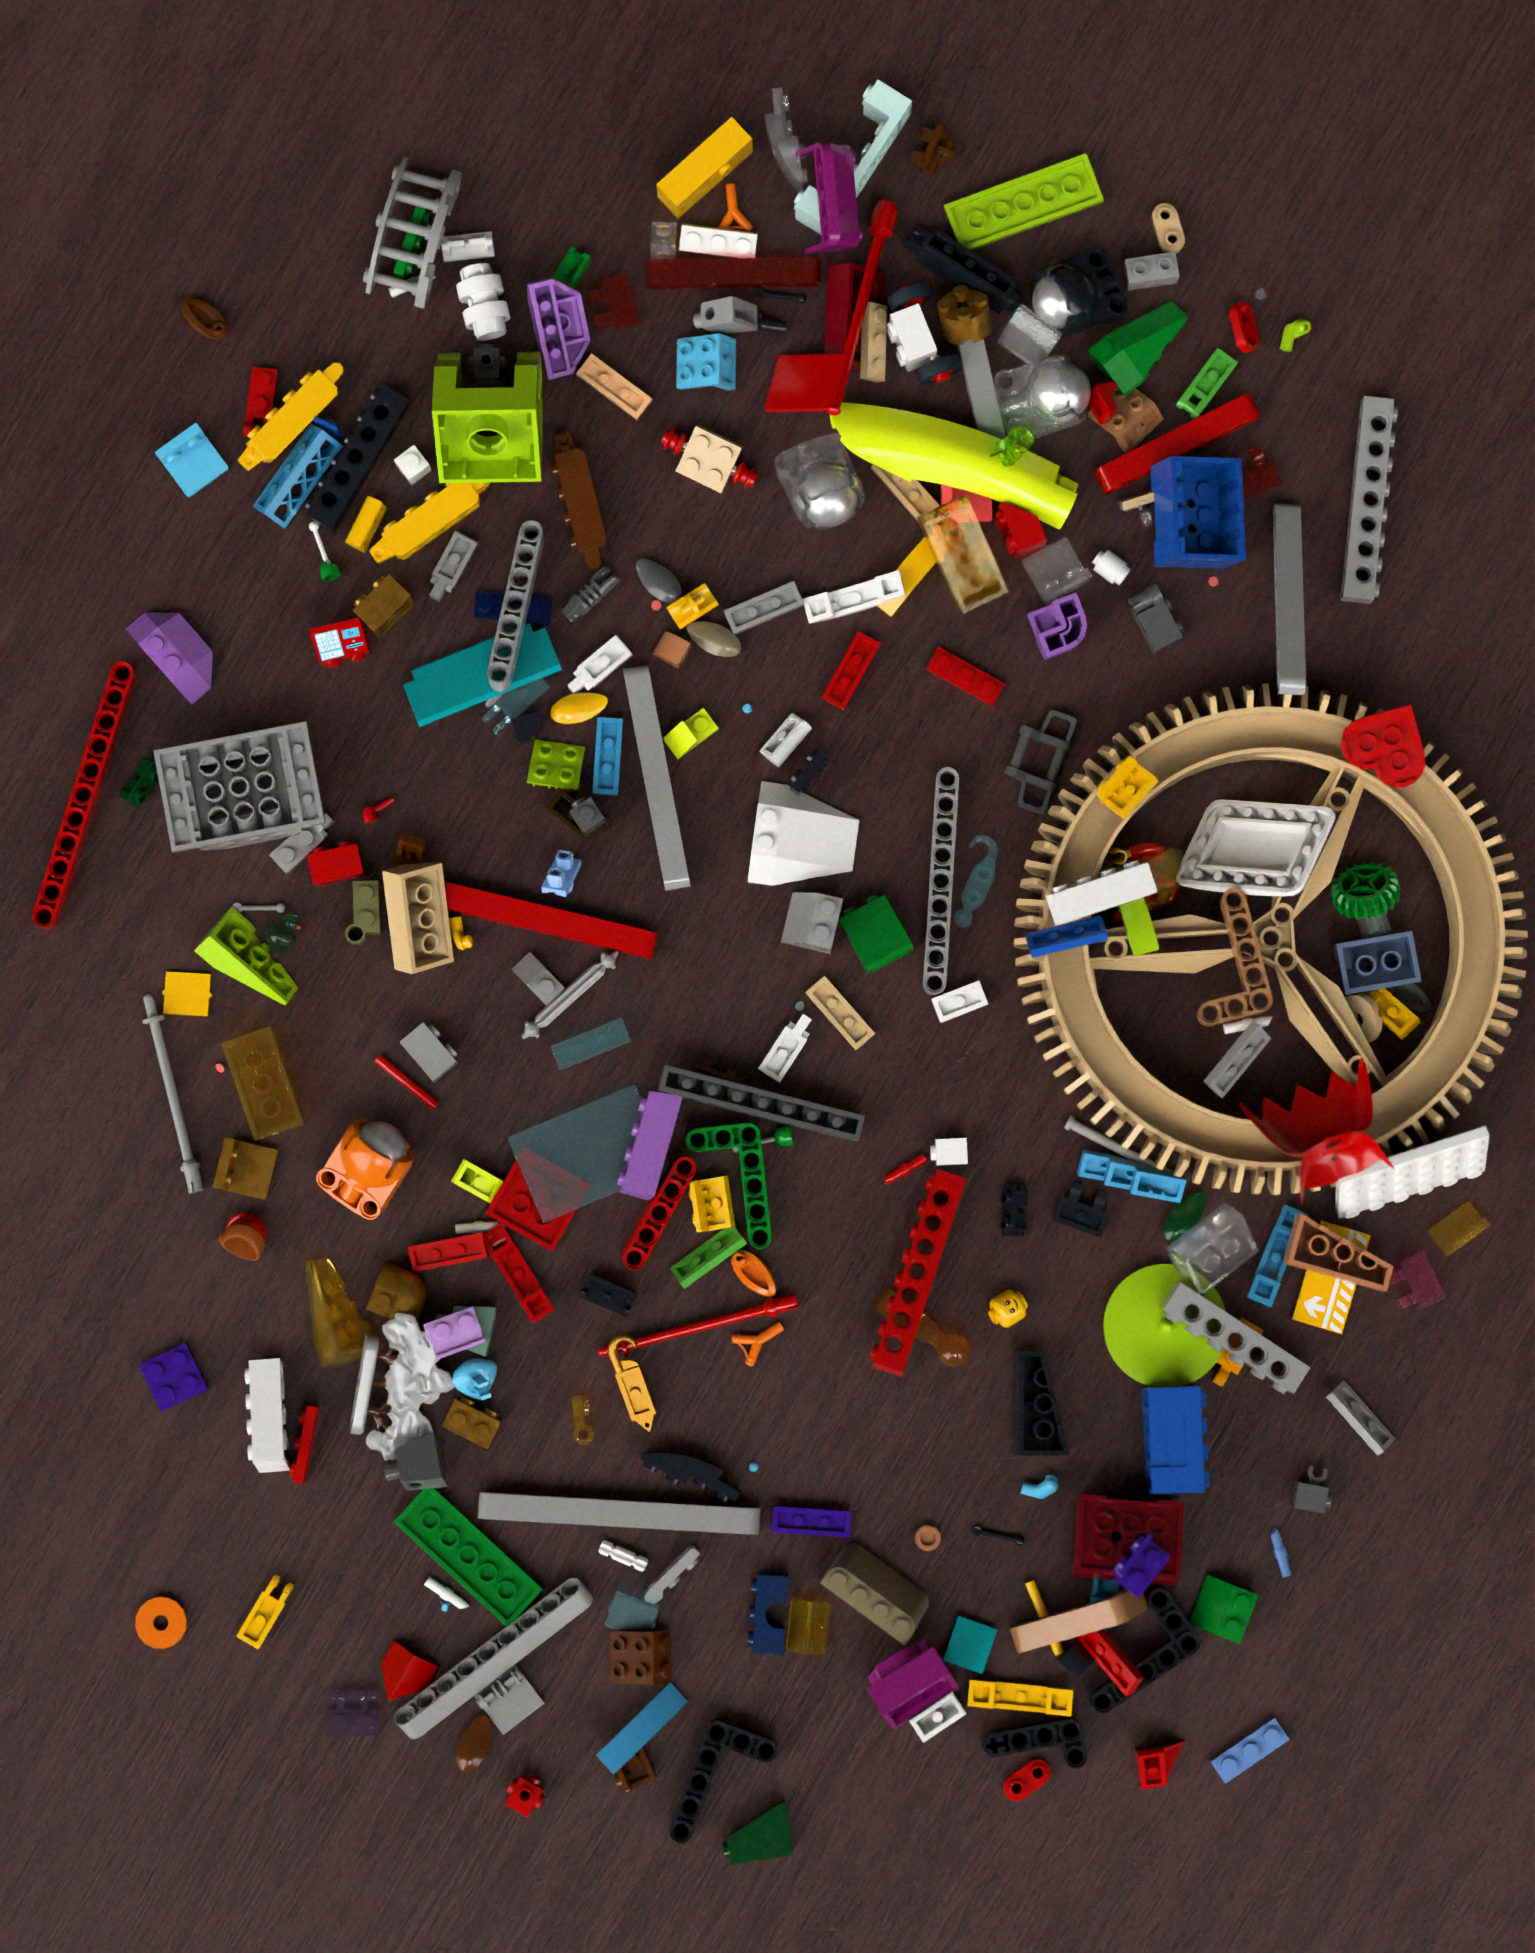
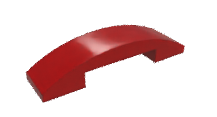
[485,1223,555,1324]

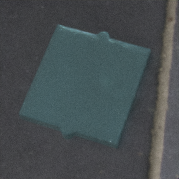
[605,1591,660,1632]

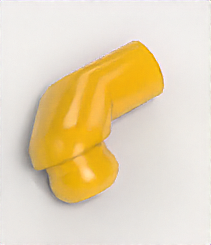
[449,917,473,950]

